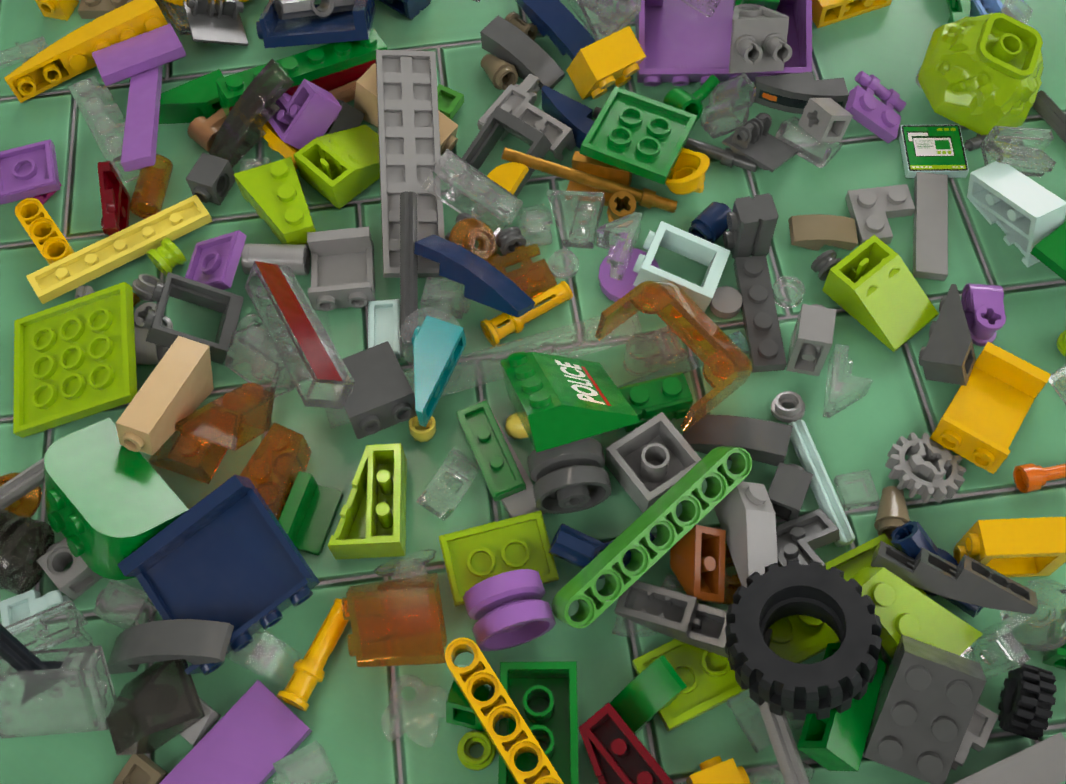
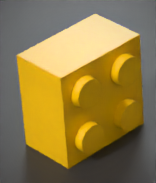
[566,25,646,100]

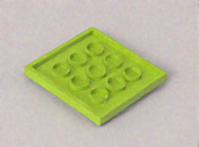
[13,282,137,438]

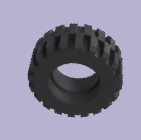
[725,559,882,721]

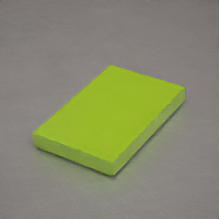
[438,510,559,607]

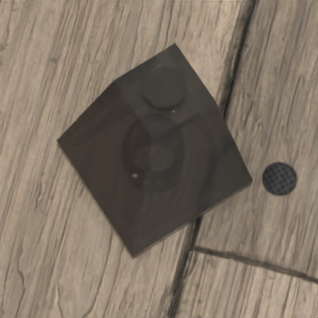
[106,659,205,756]

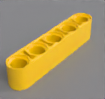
[445,638,564,784]

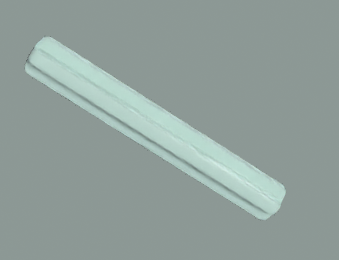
[788,420,855,547]

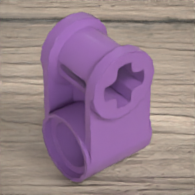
[961,283,1006,346]

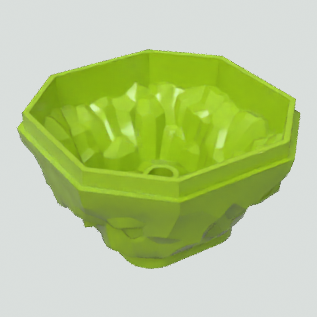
[917,13,1044,135]

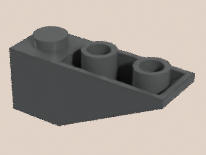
[919,284,976,386]

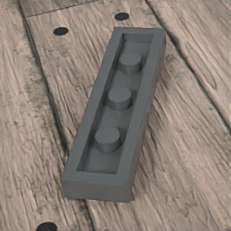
[733,255,787,372]

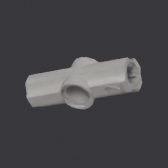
[274,0,356,20]

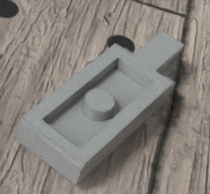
[477,74,540,141]

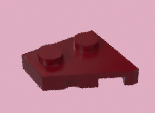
[98,161,131,236]

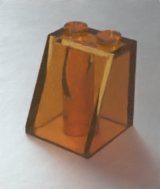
[342,573,448,667]

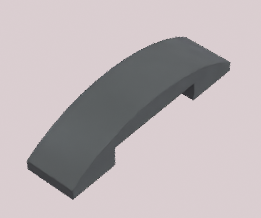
[105,619,234,674]

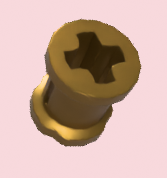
[607,191,636,228]

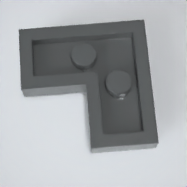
[776,509,840,569]

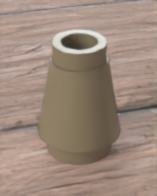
[481,54,518,90]
[874,486,910,541]

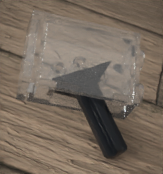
[0,624,119,739]

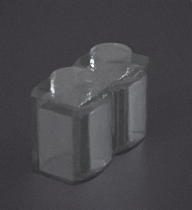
[701,73,756,139]

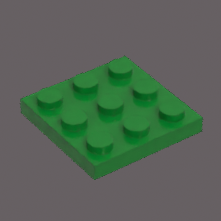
[580,86,697,185]

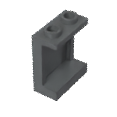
[332,341,417,439]

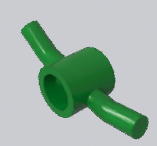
[663,75,720,122]

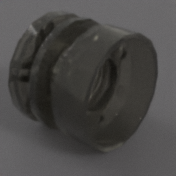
[0,508,55,594]

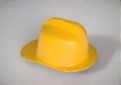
[665,148,710,195]

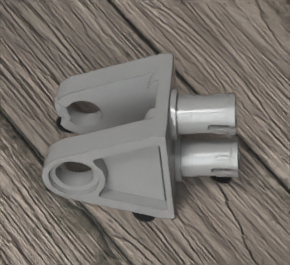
[728,4,792,74]

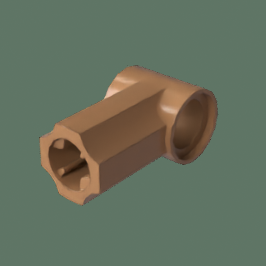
[188,108,249,154]

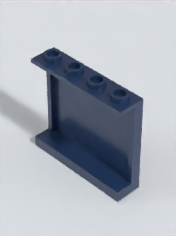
[256,0,376,48]
[117,474,320,675]

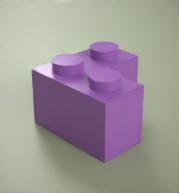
[262,79,343,150]

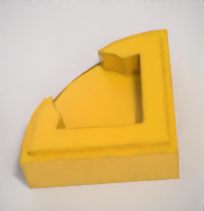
[486,162,529,195]

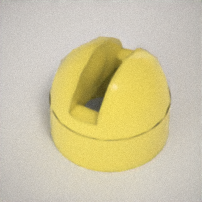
[505,412,529,439]
[409,416,436,442]

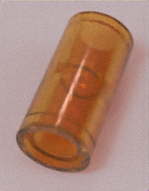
[129,154,173,219]

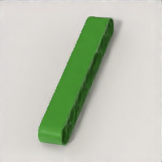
[551,446,753,629]

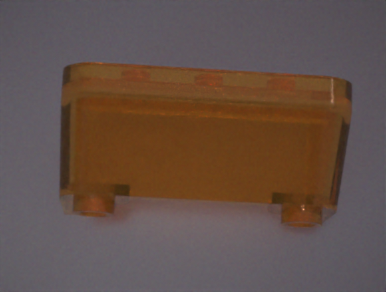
[595,281,752,432]

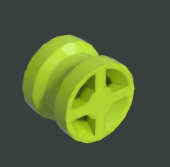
[146,237,187,276]

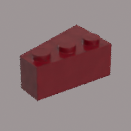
[579,702,675,784]

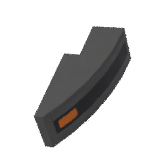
[751,72,849,114]

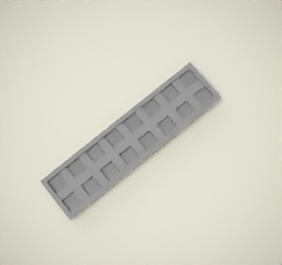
[376,50,445,278]

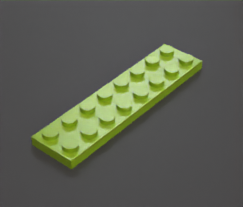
[632,533,926,732]

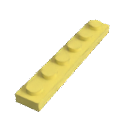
[26,195,212,304]

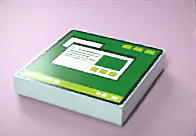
[898,124,969,178]

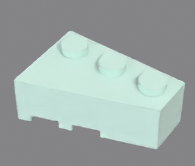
[967,159,1066,268]

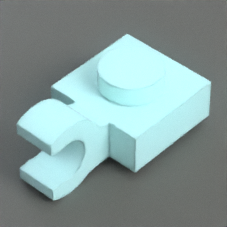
[0,589,72,637]

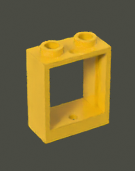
[953,516,1066,577]

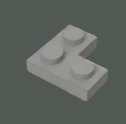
[845,184,915,246]

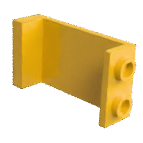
[929,342,1051,474]

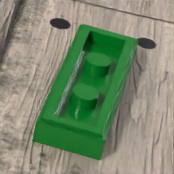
[456,400,526,502]

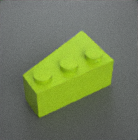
[233,157,316,250]
[327,443,407,560]
[852,567,983,659]

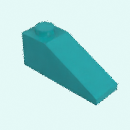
[412,315,466,427]

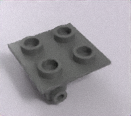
[183,0,248,46]
[722,113,799,172]

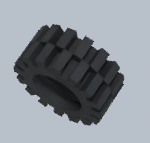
[998,662,1056,740]

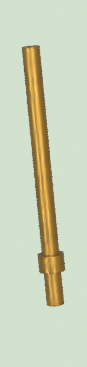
[501,147,677,213]

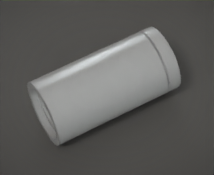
[241,244,310,275]

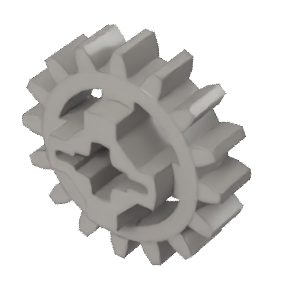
[885,432,966,503]

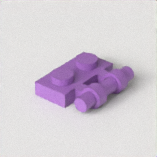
[845,71,906,143]

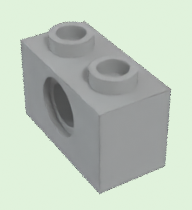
[786,304,836,376]

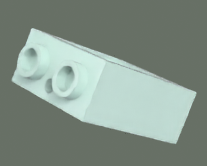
[632,221,730,315]

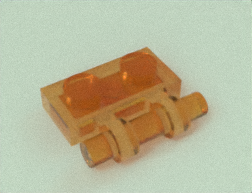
[487,243,557,299]

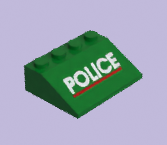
[500,352,639,453]

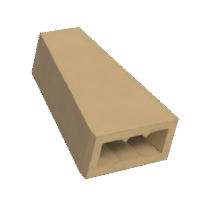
[354,63,459,155]
[116,336,214,456]

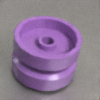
[463,569,556,651]

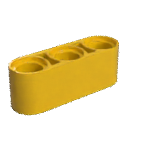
[14,198,75,265]

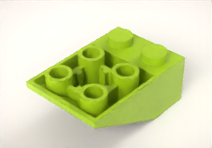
[293,125,380,209]
[822,235,939,352]

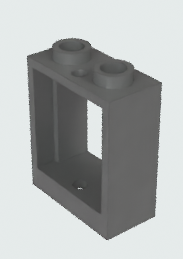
[457,106,552,204]
[143,272,244,364]

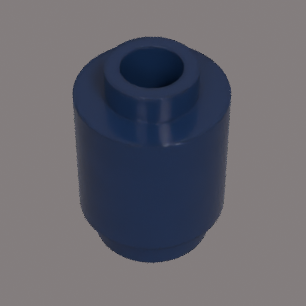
[689,202,732,243]

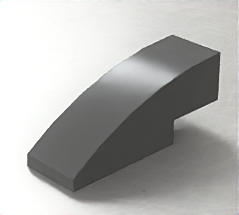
[480,15,565,89]
[682,414,793,467]

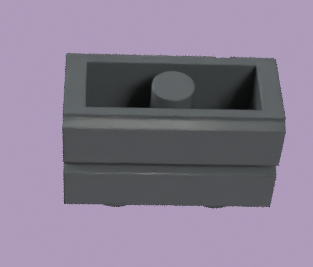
[723,193,779,259]

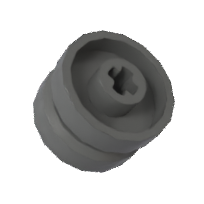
[528,437,612,514]

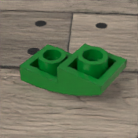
[610,655,687,733]

